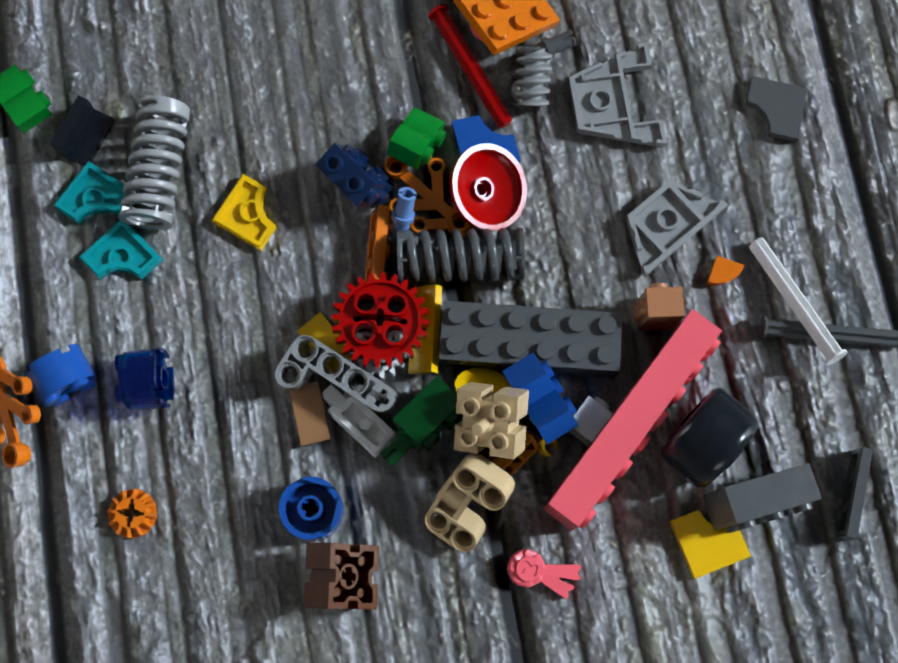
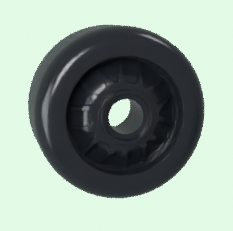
[660,388,759,488]

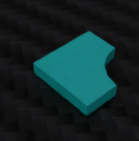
[53,161,125,224]
[79,220,163,280]

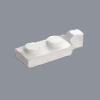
[322,385,397,458]

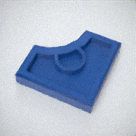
[452,115,521,164]

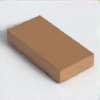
[289,381,331,447]

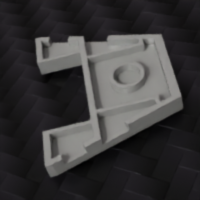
[568,42,667,148]

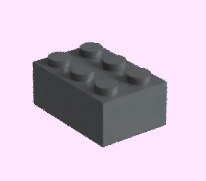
[703,463,822,534]

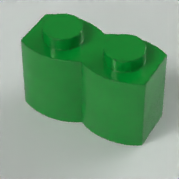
[0,64,52,134]
[387,107,446,170]

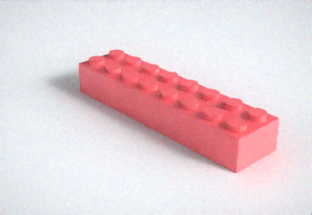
[542,309,723,531]

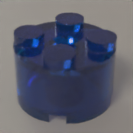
[114,347,175,412]

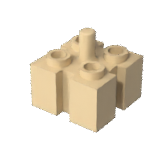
[454,382,529,460]

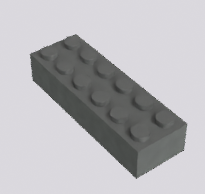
[439,301,622,378]

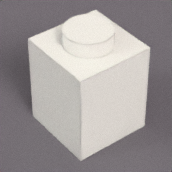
[569,396,614,446]

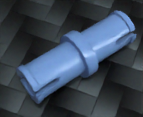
[390,187,417,242]

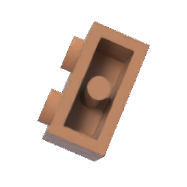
[632,283,685,331]

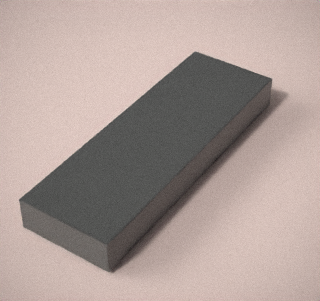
[836,447,873,541]

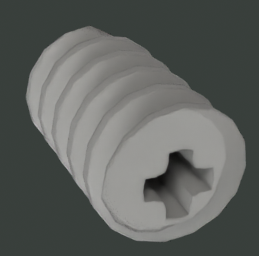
[514,46,553,106]

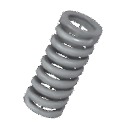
[118,95,190,230]

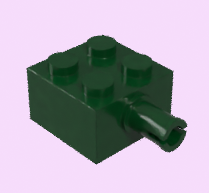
[379,376,462,467]

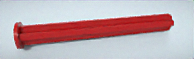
[428,4,512,128]

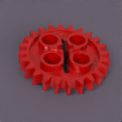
[331,272,430,370]

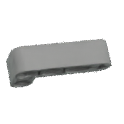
[275,335,399,413]

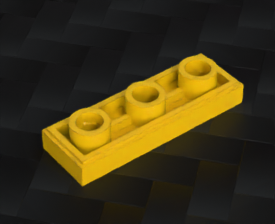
[408,284,442,376]

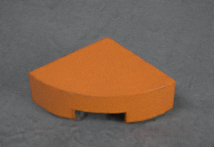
[706,256,744,286]

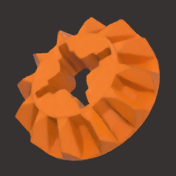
[107,488,157,538]

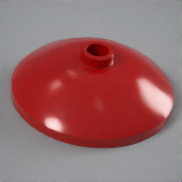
[450,143,527,231]

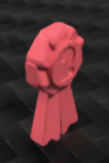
[507,549,581,599]

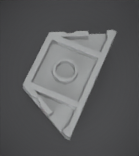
[626,180,728,277]

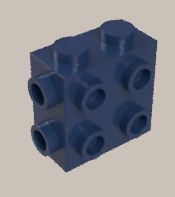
[315,143,393,209]

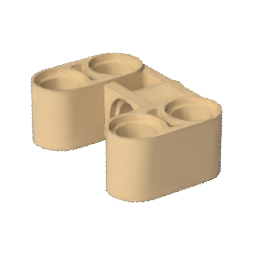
[424,453,515,553]

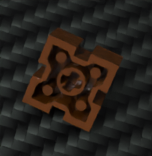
[304,542,379,610]

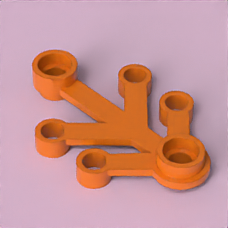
[384,156,474,237]
[0,356,41,468]

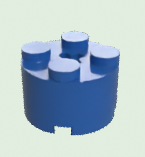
[22,344,97,408]
[278,476,344,542]

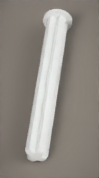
[749,237,848,365]

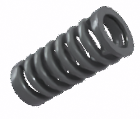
[397,227,525,283]

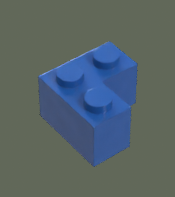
[502,352,579,445]

